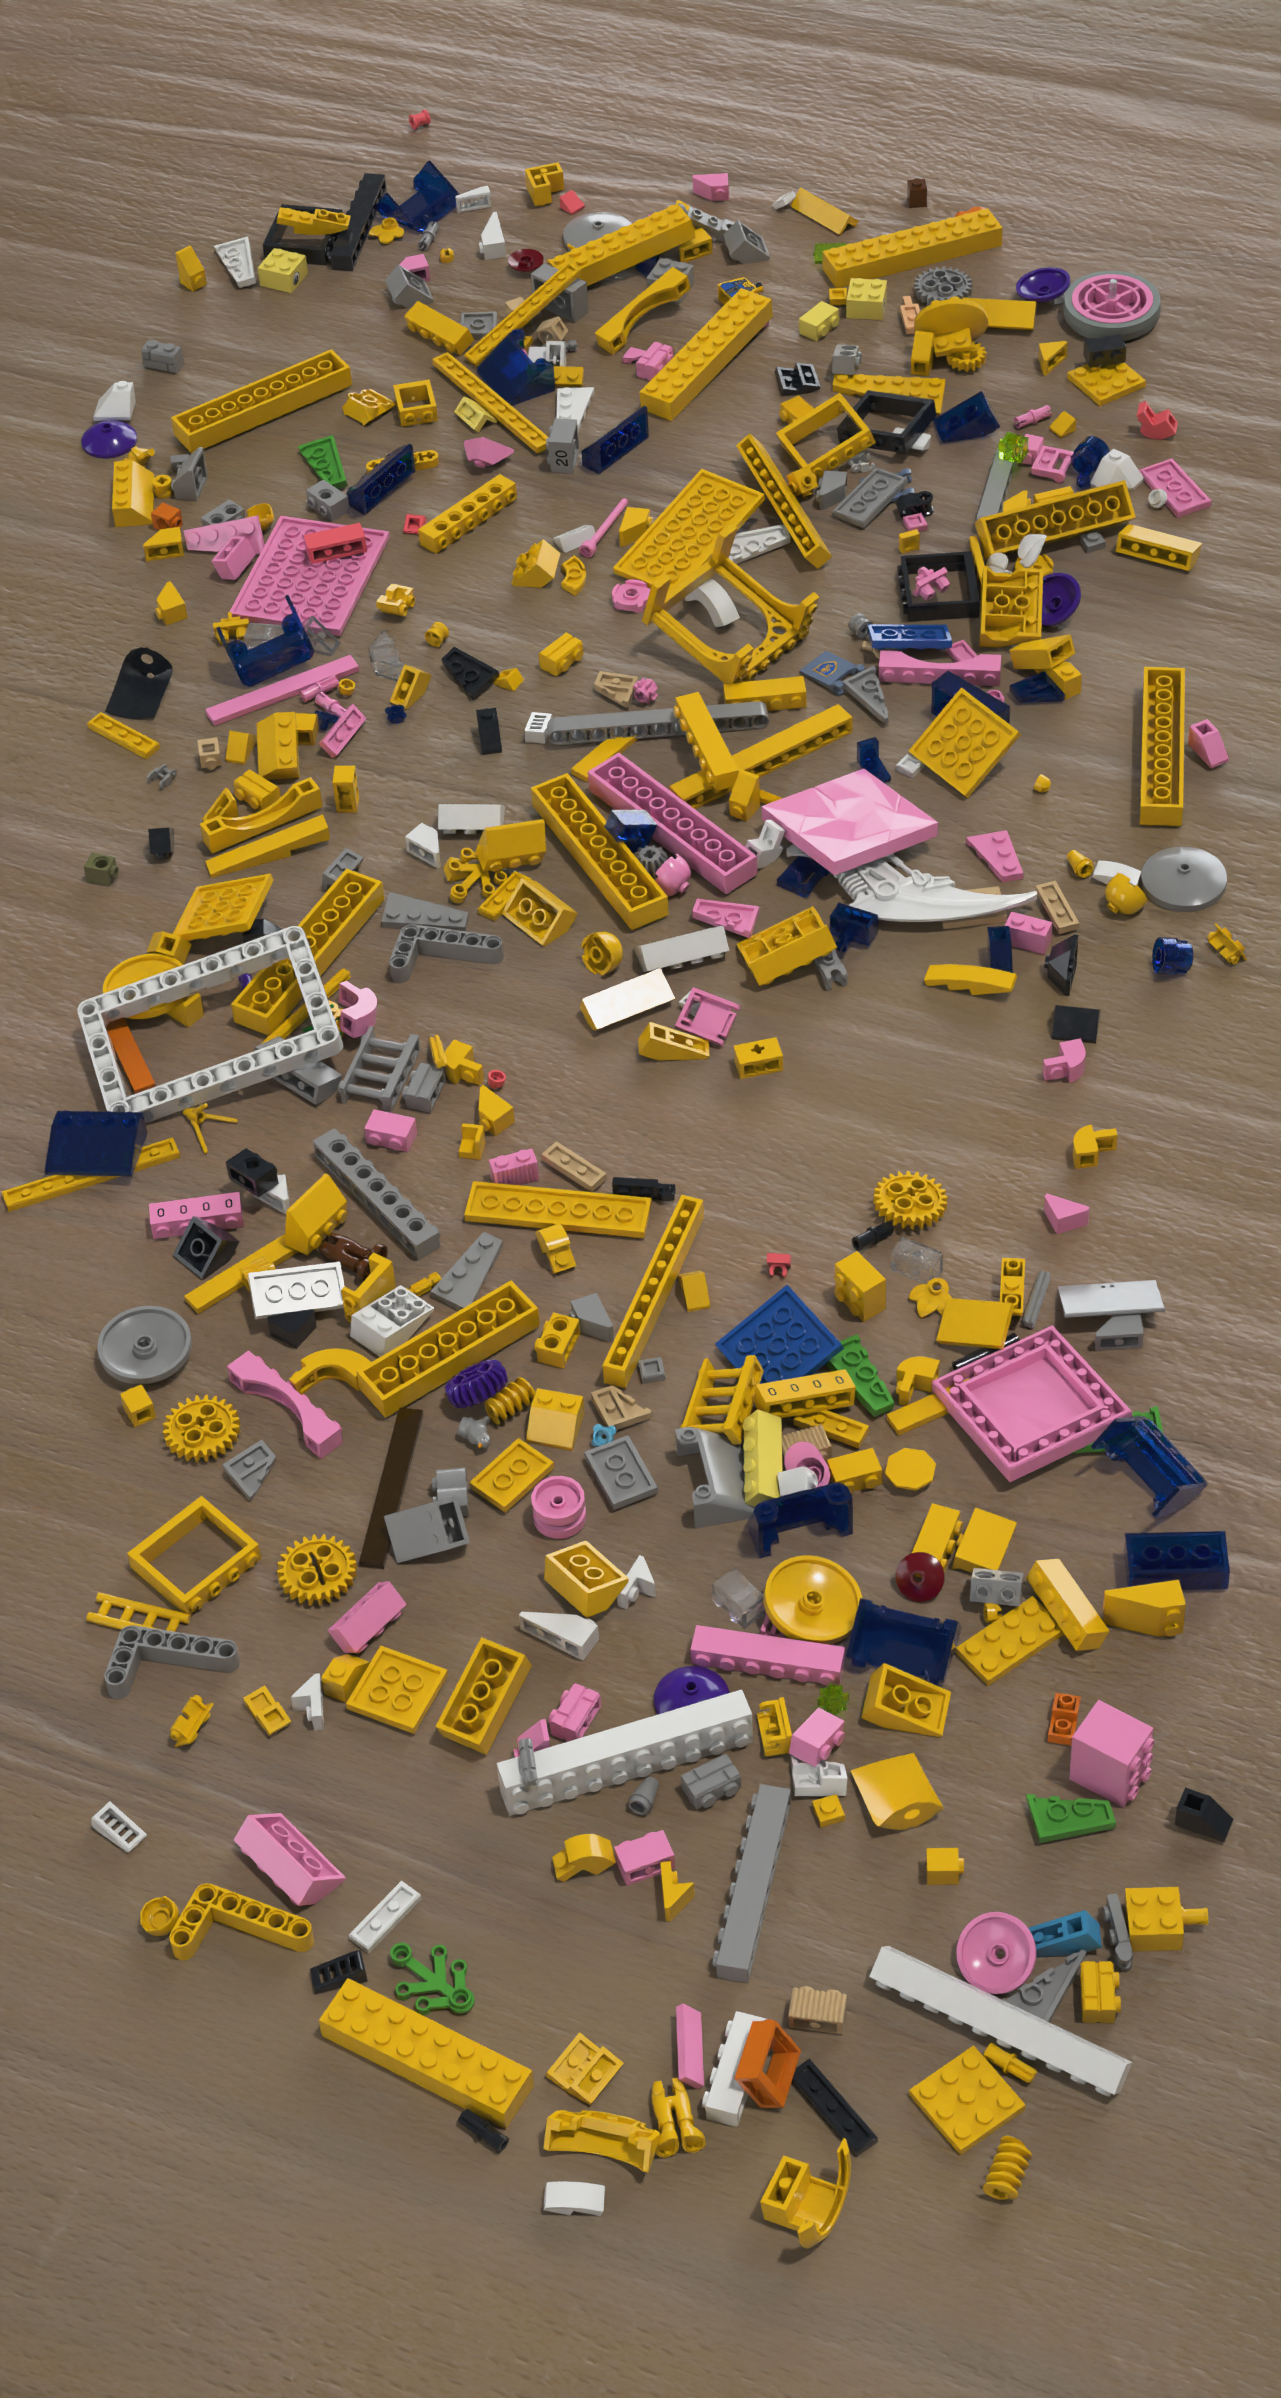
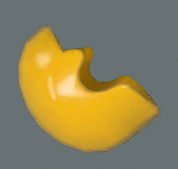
[245,503,274,531]
[140,1896,180,1936]

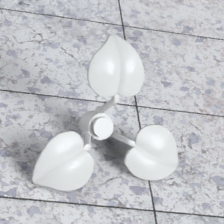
[986,534,1047,573]

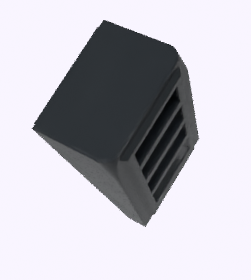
[310,1950,368,1994]

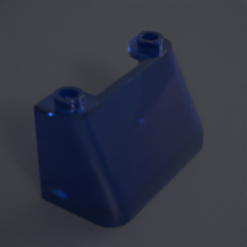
[748,1483,853,1559]
[846,1598,962,1686]

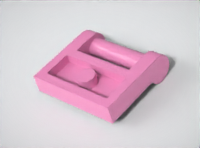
[1031,446,1076,483]

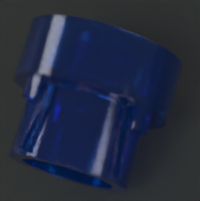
[1070,436,1110,476]
[1152,937,1193,975]

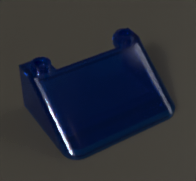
[375,160,460,233]
[477,328,555,406]

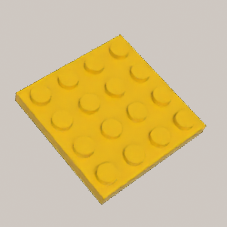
[909,688,1021,799]
[173,873,274,942]

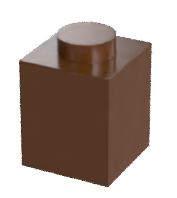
[907,178,927,208]

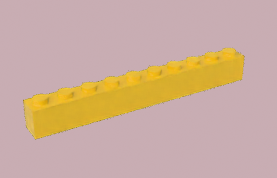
[736,433,832,569]
[669,704,853,809]
[602,1195,704,1389]

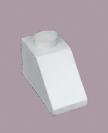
[405,823,441,869]

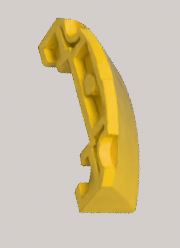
[544,2110,660,2173]

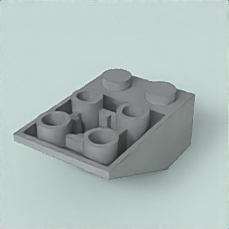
[384,1496,470,1563]

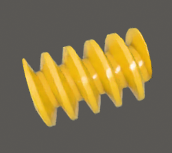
[484,1377,536,1425]
[983,2136,1032,2200]

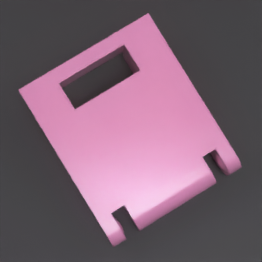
[675,987,741,1046]

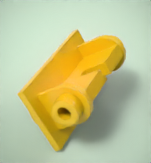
[1207,923,1247,965]
[169,1695,214,1747]

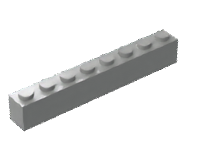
[713,1784,791,1983]

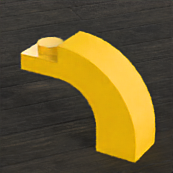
[289,1348,371,1395]

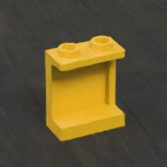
[341,1252,396,1323]

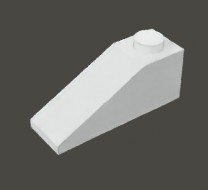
[479,212,506,260]
[519,1612,599,1661]

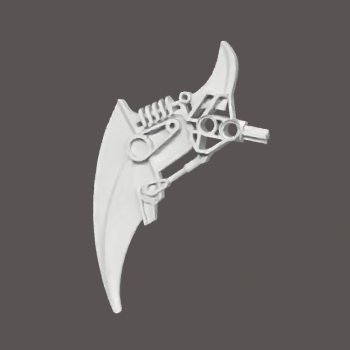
[787,844,1037,922]

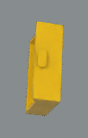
[952,1507,1017,1573]

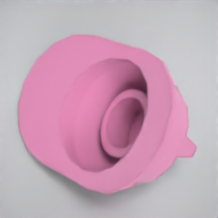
[784,1442,830,1496]

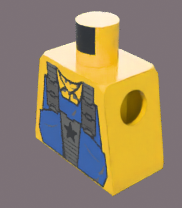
[717,277,763,305]

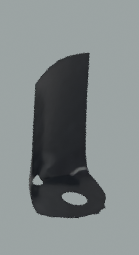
[105,647,173,719]

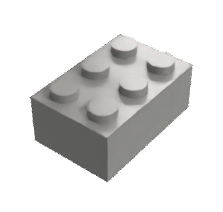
[531,264,589,323]

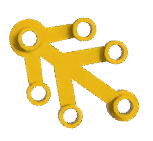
[448,848,507,903]

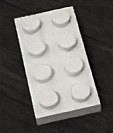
[248,1262,345,1319]

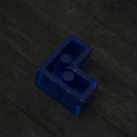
[604,810,658,854]

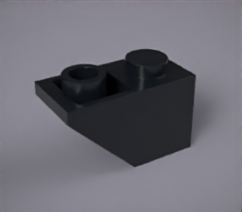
[1175,1787,1233,1842]

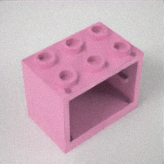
[1069,1700,1155,1808]

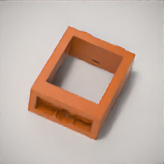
[734,2019,801,2108]

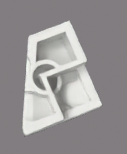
[790,1754,847,1796]

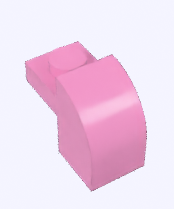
[1043,1038,1086,1083]

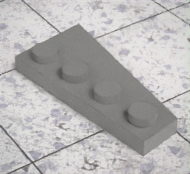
[381,892,469,931]

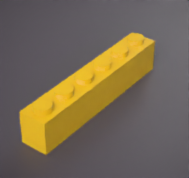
[673,692,739,791]

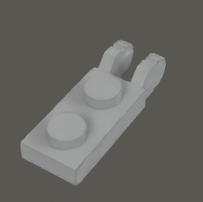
[1102,1893,1133,1973]

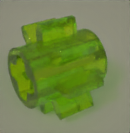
[818,1683,849,1716]

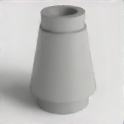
[629,1777,659,1815]

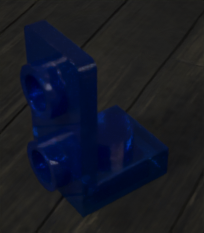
[857,737,891,783]

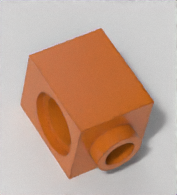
[151,502,183,530]

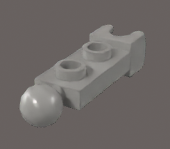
[678,203,734,243]
[814,949,848,990]

